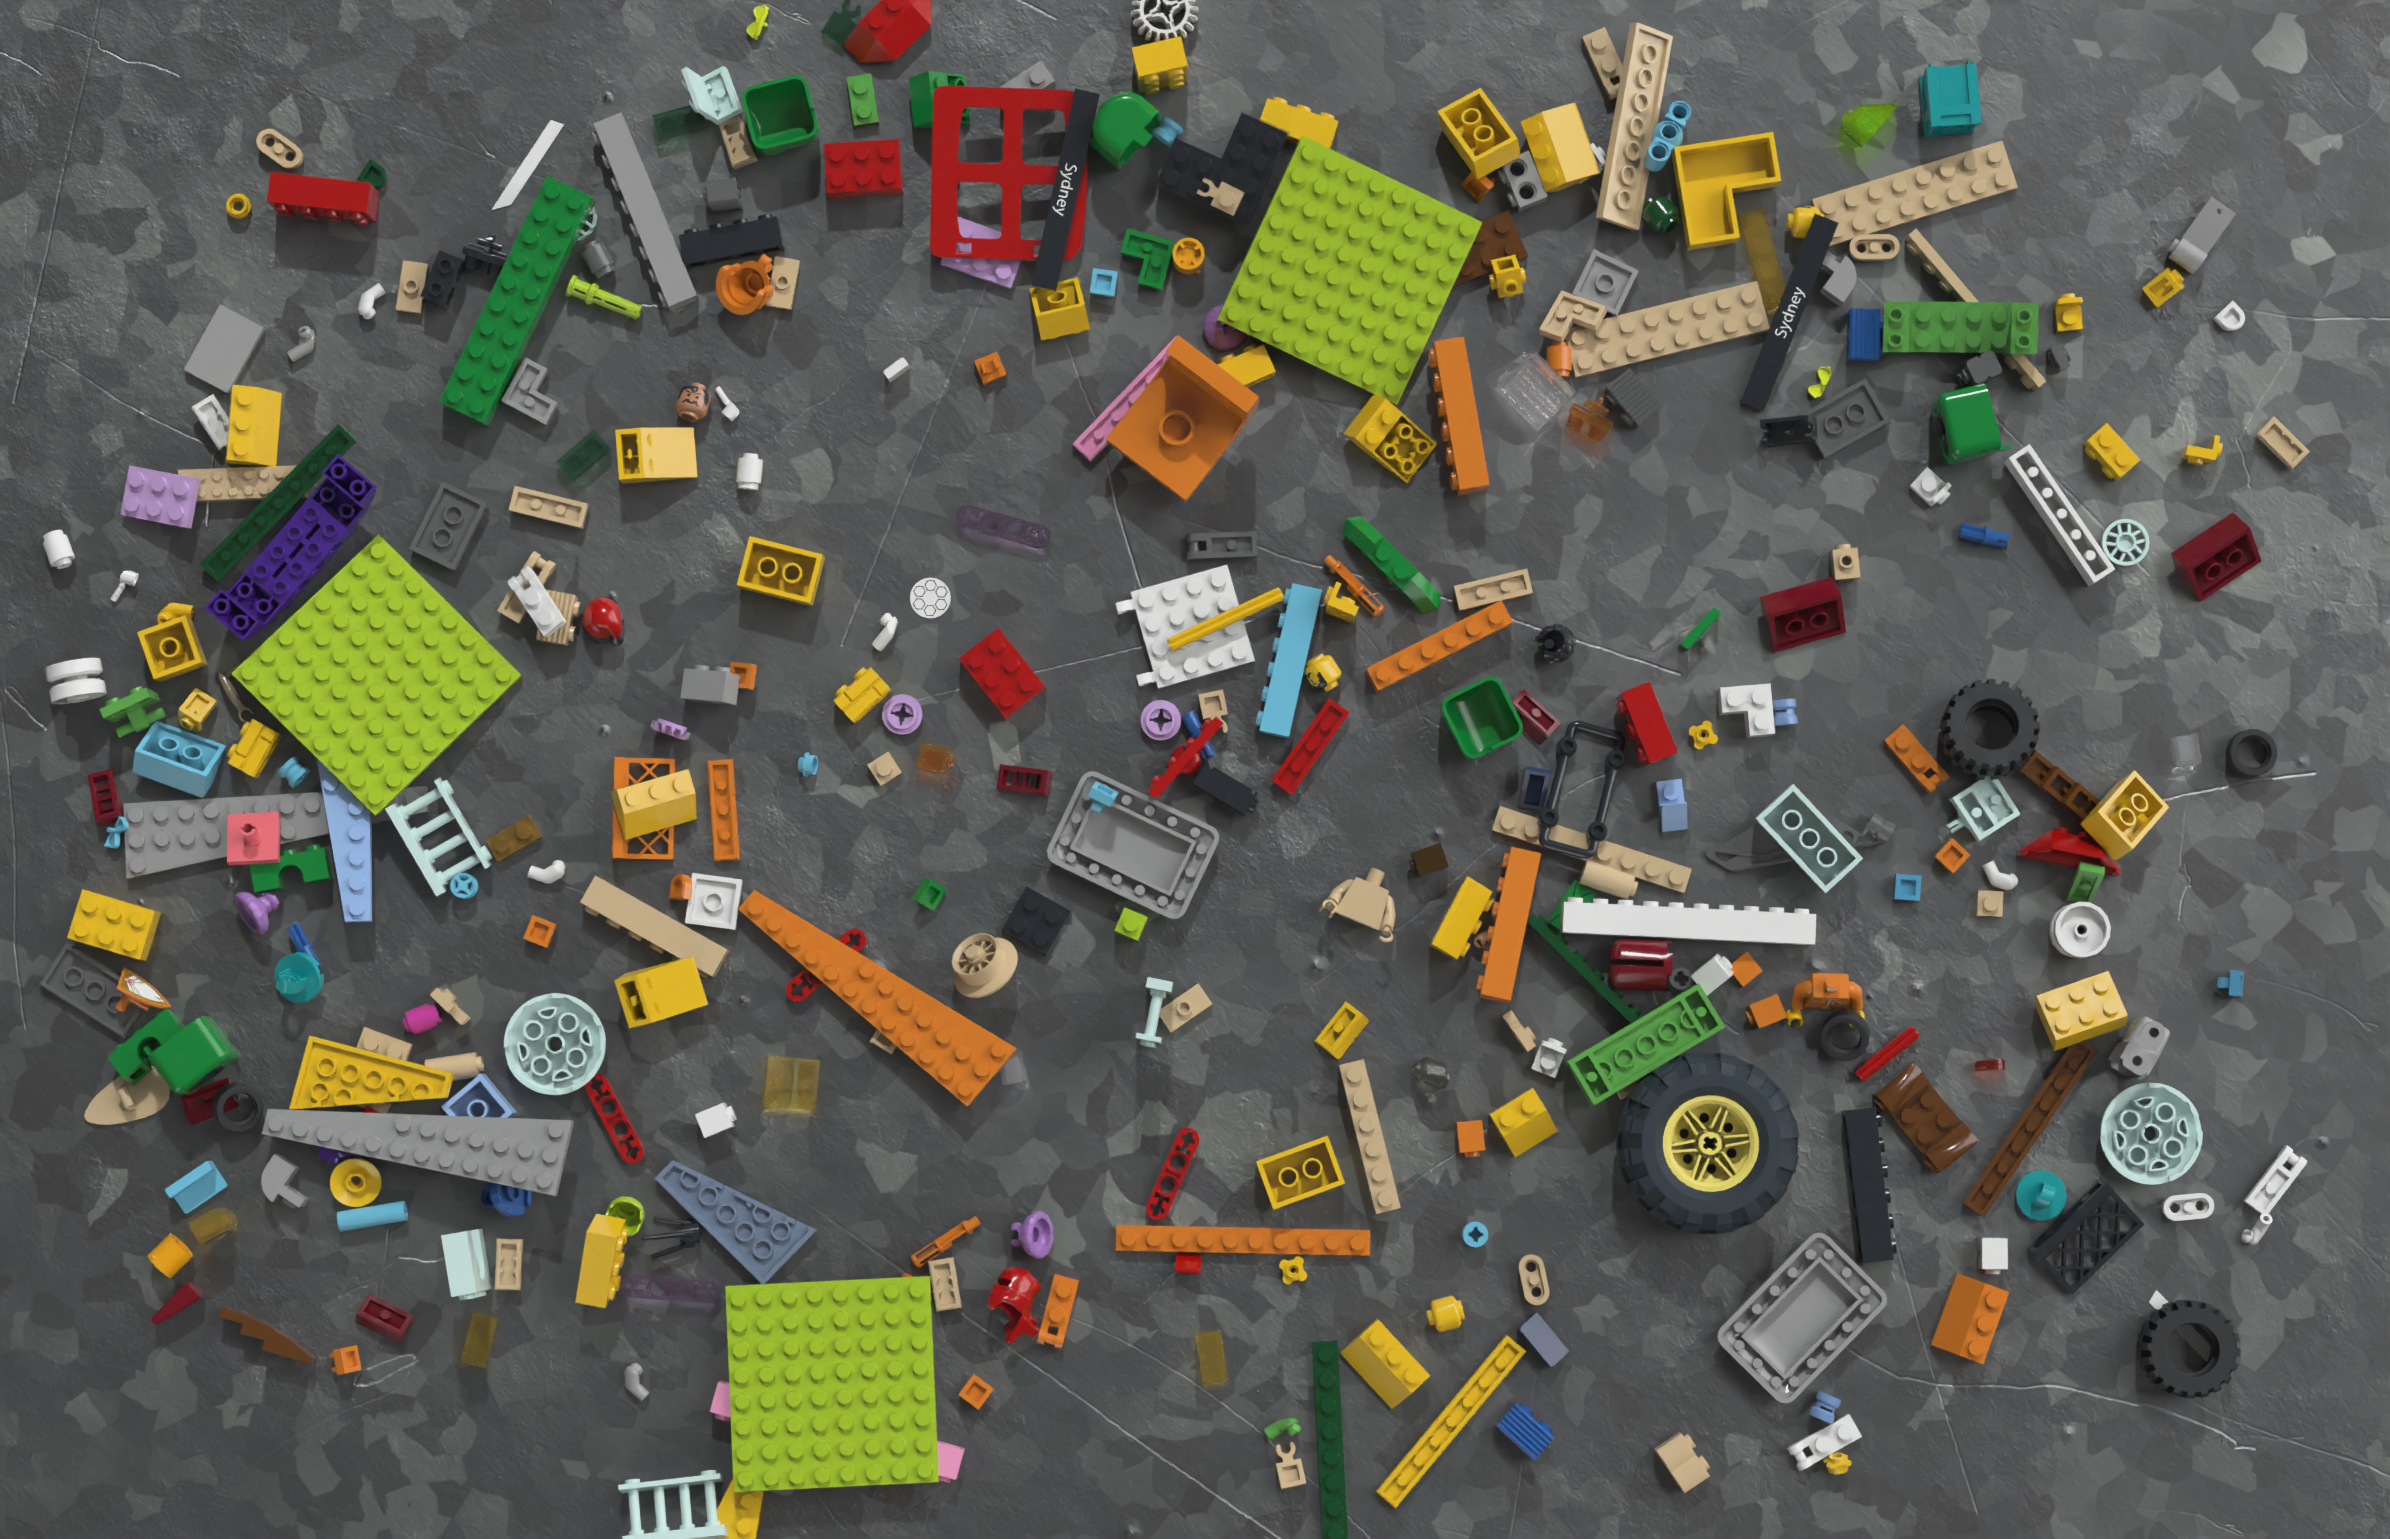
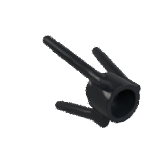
[641,1217,701,1259]

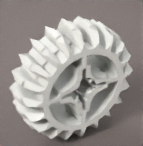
[1131,0,1198,42]

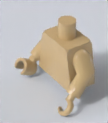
[1319,867,1396,943]

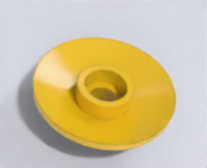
[330,1158,382,1207]

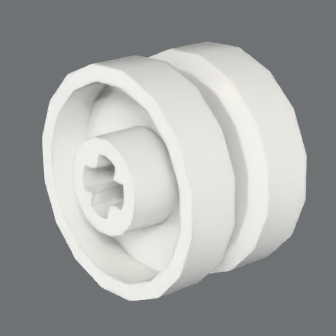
[45,658,107,704]
[2049,902,2111,958]

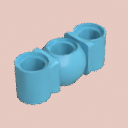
[1643,101,1691,172]

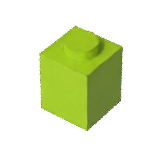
[1114,907,1148,941]

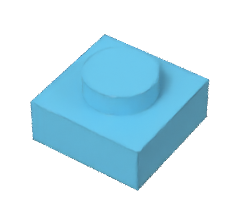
[1090,268,1118,298]

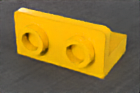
[2083,423,2140,481]
[1323,582,1359,624]

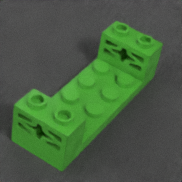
[1883,301,2039,354]
[1565,983,1725,1105]

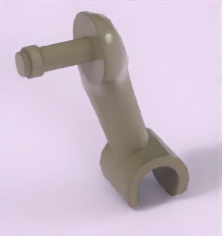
[219,665,254,722]

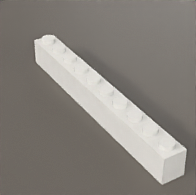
[1560,897,1816,945]

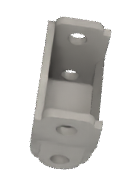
[2108,1017,2170,1080]

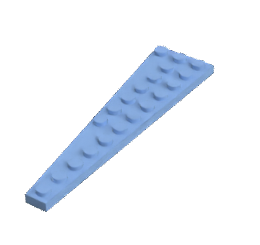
[317,759,372,923]

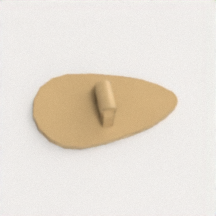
[84,1066,171,1125]

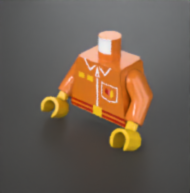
[1786,973,1865,1028]

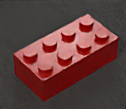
[267,172,379,225]

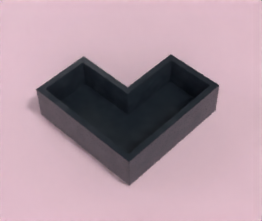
[1156,111,1290,225]

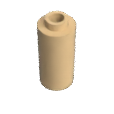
[1579,860,1638,900]
[425,1052,484,1081]

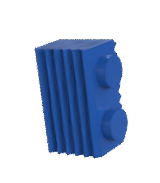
[1846,308,1884,362]
[1495,1402,1554,1460]

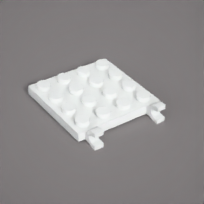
[1116,565,1255,689]

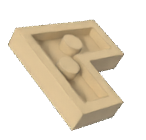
[1539,290,1607,343]

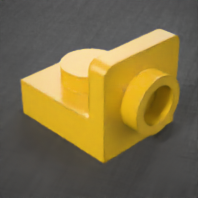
[2142,267,2184,308]
[2053,294,2083,333]
[178,688,217,733]

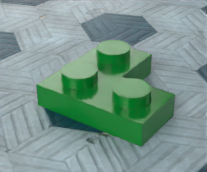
[1120,229,1175,291]

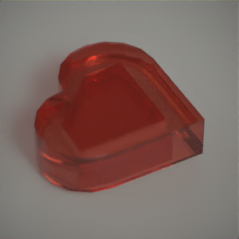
[1974,1059,2006,1072]

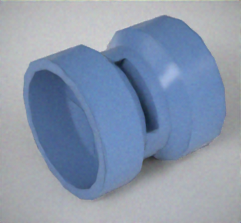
[1772,699,1798,727]
[1809,1390,1842,1424]

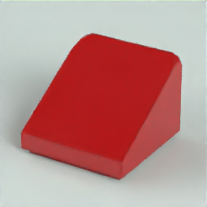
[1175,1252,1201,1274]

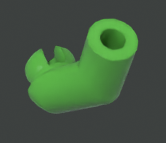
[1264,1418,1301,1440]

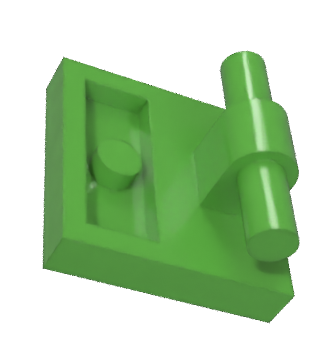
[99,686,166,738]

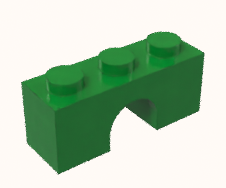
[249,845,334,894]
[108,1008,185,1086]

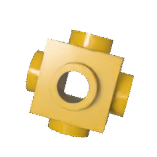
[1489,255,1526,298]

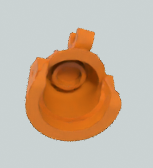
[716,254,774,315]

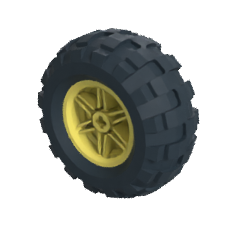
[1616,1053,1799,1234]

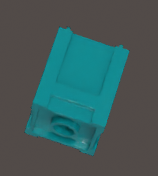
[1918,60,1982,137]

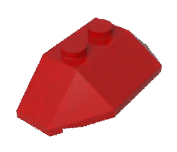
[843,0,931,64]
[2016,827,2121,876]

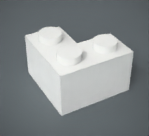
[1717,683,1775,738]

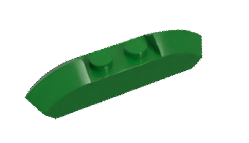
[1342,516,1441,613]

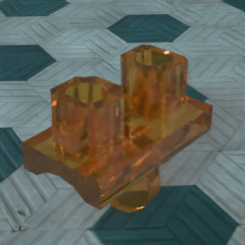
[1567,397,1614,442]

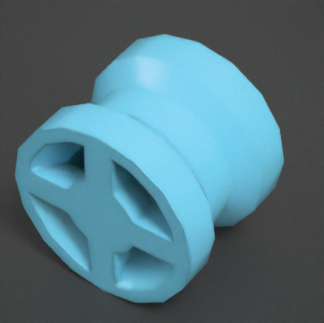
[1152,116,1184,147]
[278,756,310,788]
[450,873,478,899]
[1462,1221,1488,1247]

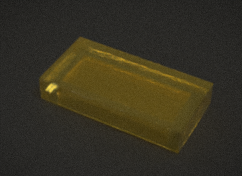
[461,1312,499,1368]
[1196,1330,1228,1385]

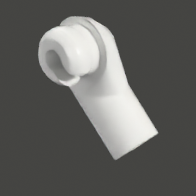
[358,283,386,319]
[528,860,566,884]
[1982,860,2018,890]

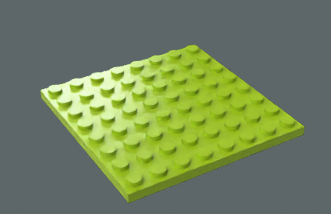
[1216,136,1483,405]
[232,534,522,817]
[725,1276,939,1492]

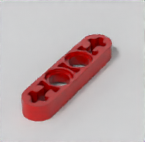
[786,929,867,1002]
[585,1074,645,1163]
[1146,1128,1199,1220]

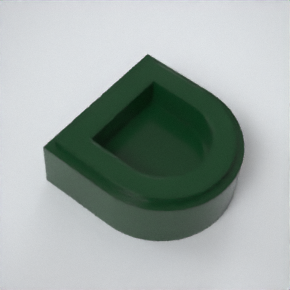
[357,159,388,190]

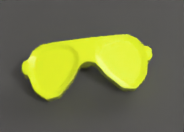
[746,5,769,40]
[1807,366,1831,399]

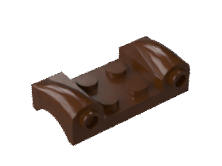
[1872,1062,1979,1173]

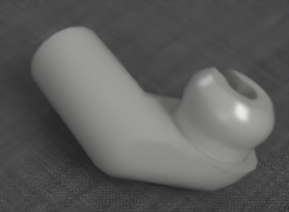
[287,326,316,362]
[624,1363,650,1402]

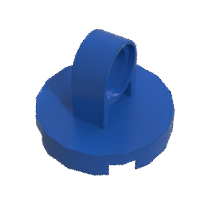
[481,1182,531,1218]

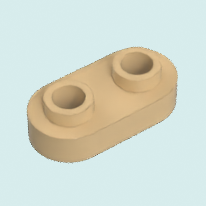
[256,129,303,170]
[1848,234,1900,261]
[1518,1254,1549,1305]

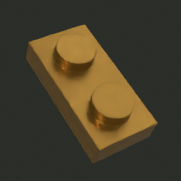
[485,815,543,862]

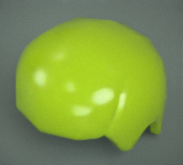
[605,1196,645,1237]

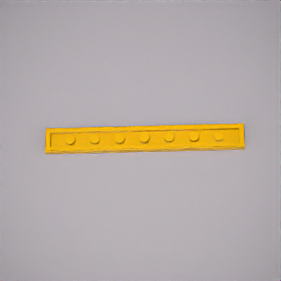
[1376,1335,1526,1508]

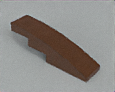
[2019,750,2100,821]
[218,1306,317,1364]

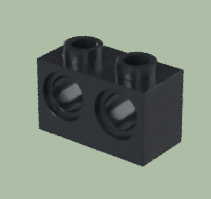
[420,250,466,310]

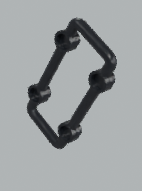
[1538,720,1626,859]

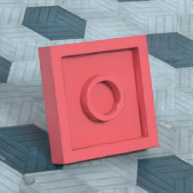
[227,812,281,866]

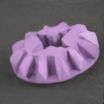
[882,694,923,735]
[1141,700,1181,741]
[650,718,691,740]

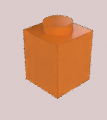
[1745,994,1787,1029]
[1455,1120,1485,1157]

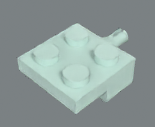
[1946,776,2020,841]

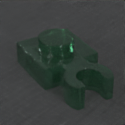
[821,0,862,46]

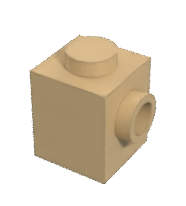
[1829,544,1861,582]

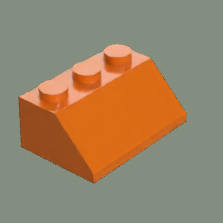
[1930,1273,2009,1364]

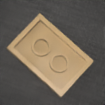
[356,1027,413,1113]

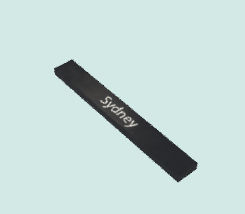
[1031,88,1100,291]
[1740,214,1838,411]

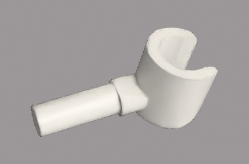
[715,387,739,421]
[110,570,139,602]

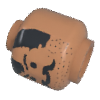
[675,383,712,422]

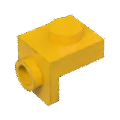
[2181,435,2222,465]

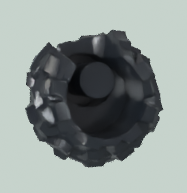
[1535,623,1576,664]

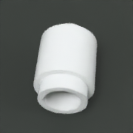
[736,453,763,490]
[43,530,75,569]

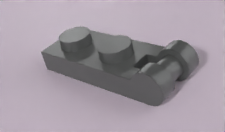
[1186,531,1257,560]

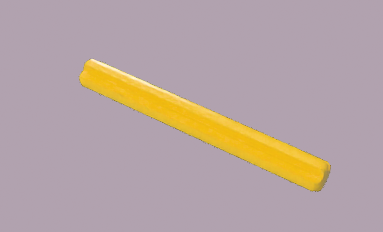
[1167,588,1284,651]

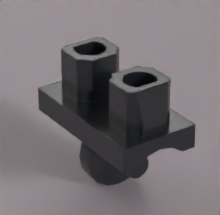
[462,233,508,278]

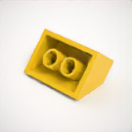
[1521,103,1600,192]
[225,385,282,467]
[610,769,697,840]
[1429,876,1494,960]
[1340,1318,1430,1409]

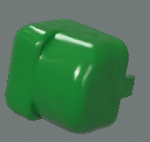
[742,75,820,156]
[1089,92,1160,170]
[1440,676,1523,760]

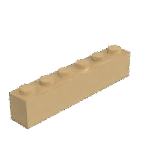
[580,876,729,979]
[1338,1059,1401,1214]

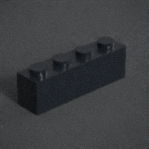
[679,214,785,269]

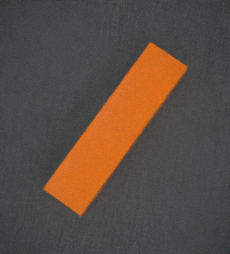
[708,759,740,862]

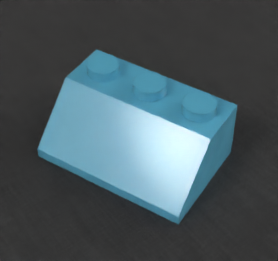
[132,721,226,798]

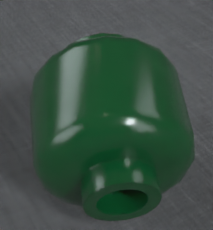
[1642,196,1680,234]

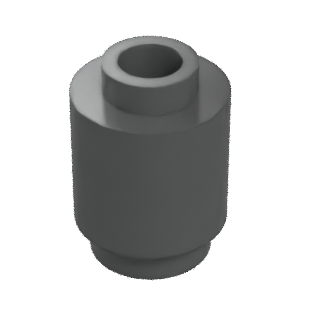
[581,240,615,280]

